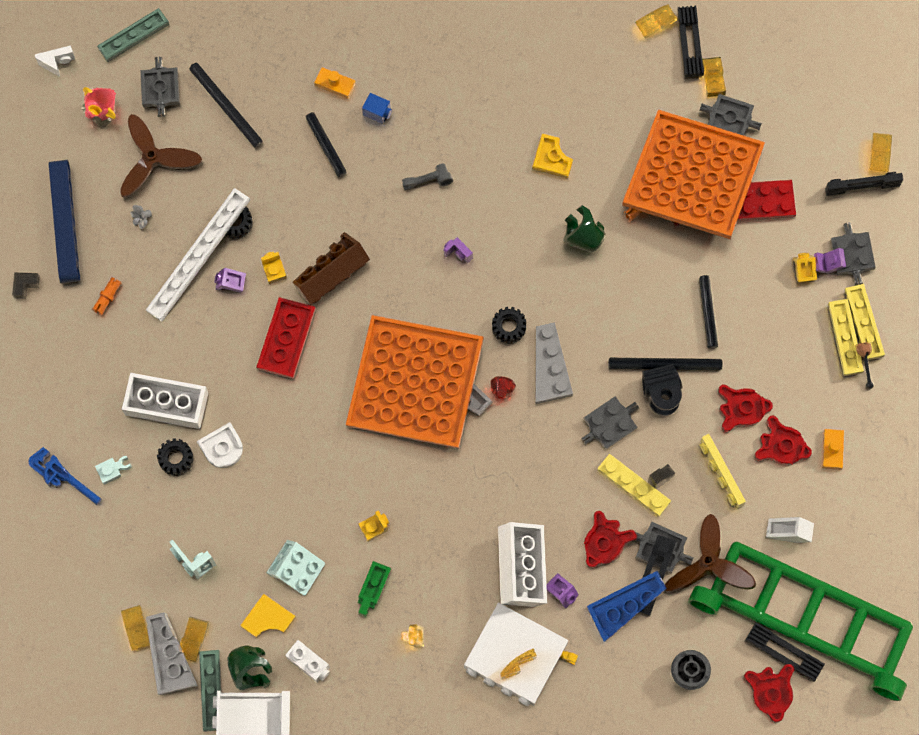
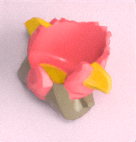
[81,87,116,127]

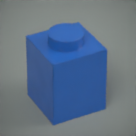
[362,93,392,124]

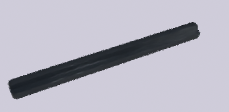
[189,63,263,148]
[608,357,723,370]

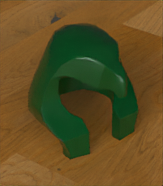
[563,205,606,253]
[227,645,272,690]

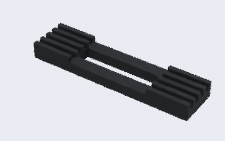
[677,5,704,77]
[825,172,903,196]
[640,535,676,616]
[745,623,825,682]

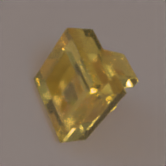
[401,624,424,648]

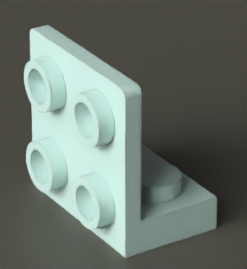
[169,540,216,579]
[266,540,325,595]

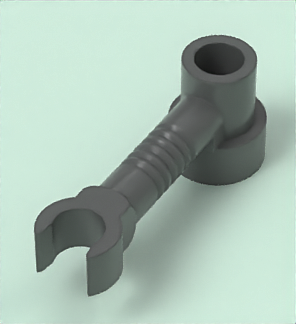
[402,163,453,190]

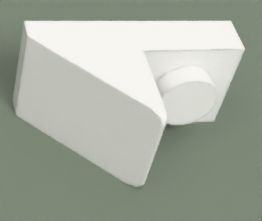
[35,45,75,77]

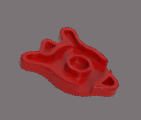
[718,384,773,432]
[755,415,812,465]
[584,511,637,568]
[744,664,794,722]

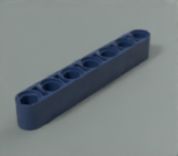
[49,159,80,284]

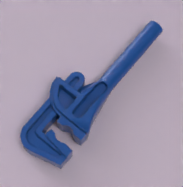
[28,447,102,505]

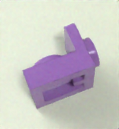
[443,237,473,263]
[814,248,846,274]
[214,268,246,293]
[546,573,579,608]

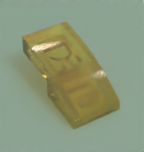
[635,4,678,38]
[703,57,726,97]
[869,133,892,172]
[121,605,150,651]
[180,616,209,662]
[500,648,537,680]

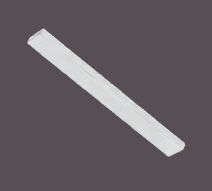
[146,188,251,322]

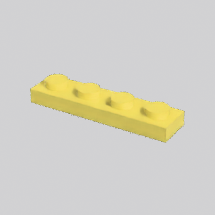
[844,284,885,360]
[828,299,864,376]
[700,434,746,509]
[597,454,671,517]

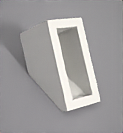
[766,517,814,543]

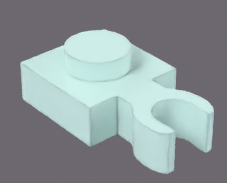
[95,456,132,485]

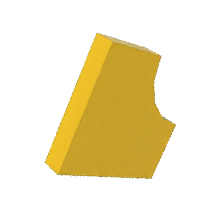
[532,134,573,178]
[240,594,296,638]

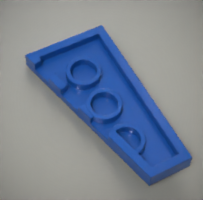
[587,571,666,642]

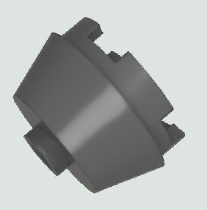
[671,650,711,690]

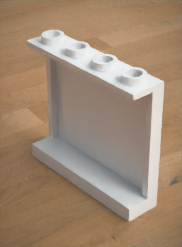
[464,602,568,706]
[212,691,290,735]

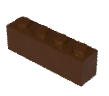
[292,232,370,305]

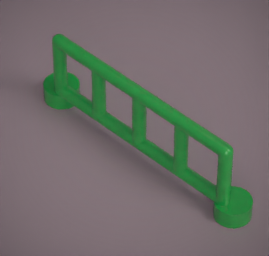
[688,542,913,701]

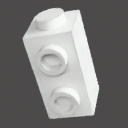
[285,640,330,683]

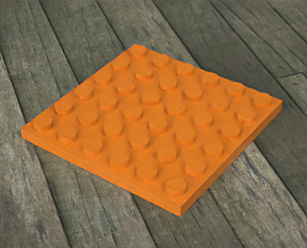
[622,110,765,240]
[346,315,484,449]

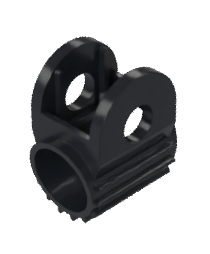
[642,364,683,416]

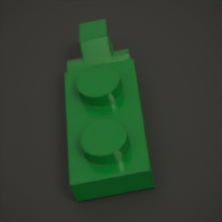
[357,561,391,617]

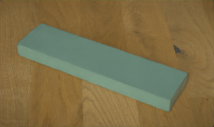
[97,8,169,62]
[199,650,222,732]

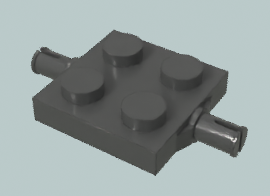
[140,56,180,117]
[699,94,762,136]
[831,222,876,285]
[581,396,639,450]
[635,522,694,574]

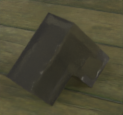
[12,272,40,299]
[648,464,675,489]

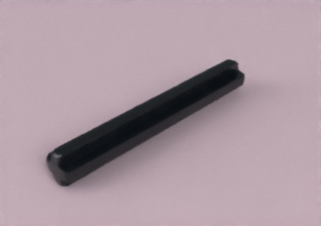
[306,112,346,177]
[699,275,718,348]

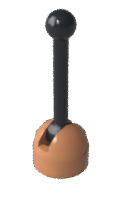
[855,342,874,389]

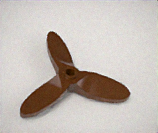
[120,114,202,198]
[665,514,756,593]

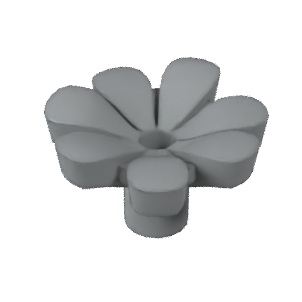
[130,205,152,229]

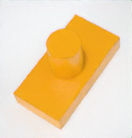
[314,67,356,99]
[822,429,844,470]

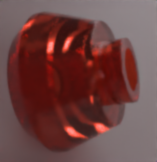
[490,376,516,400]

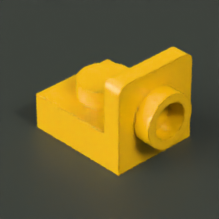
[261,252,287,284]
[793,253,817,282]
[358,510,389,542]

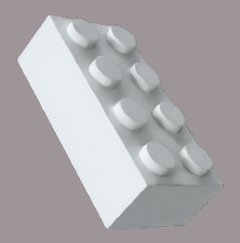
[122,373,208,429]
[498,522,547,607]

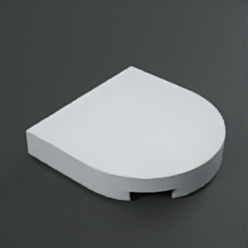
[197,422,243,468]

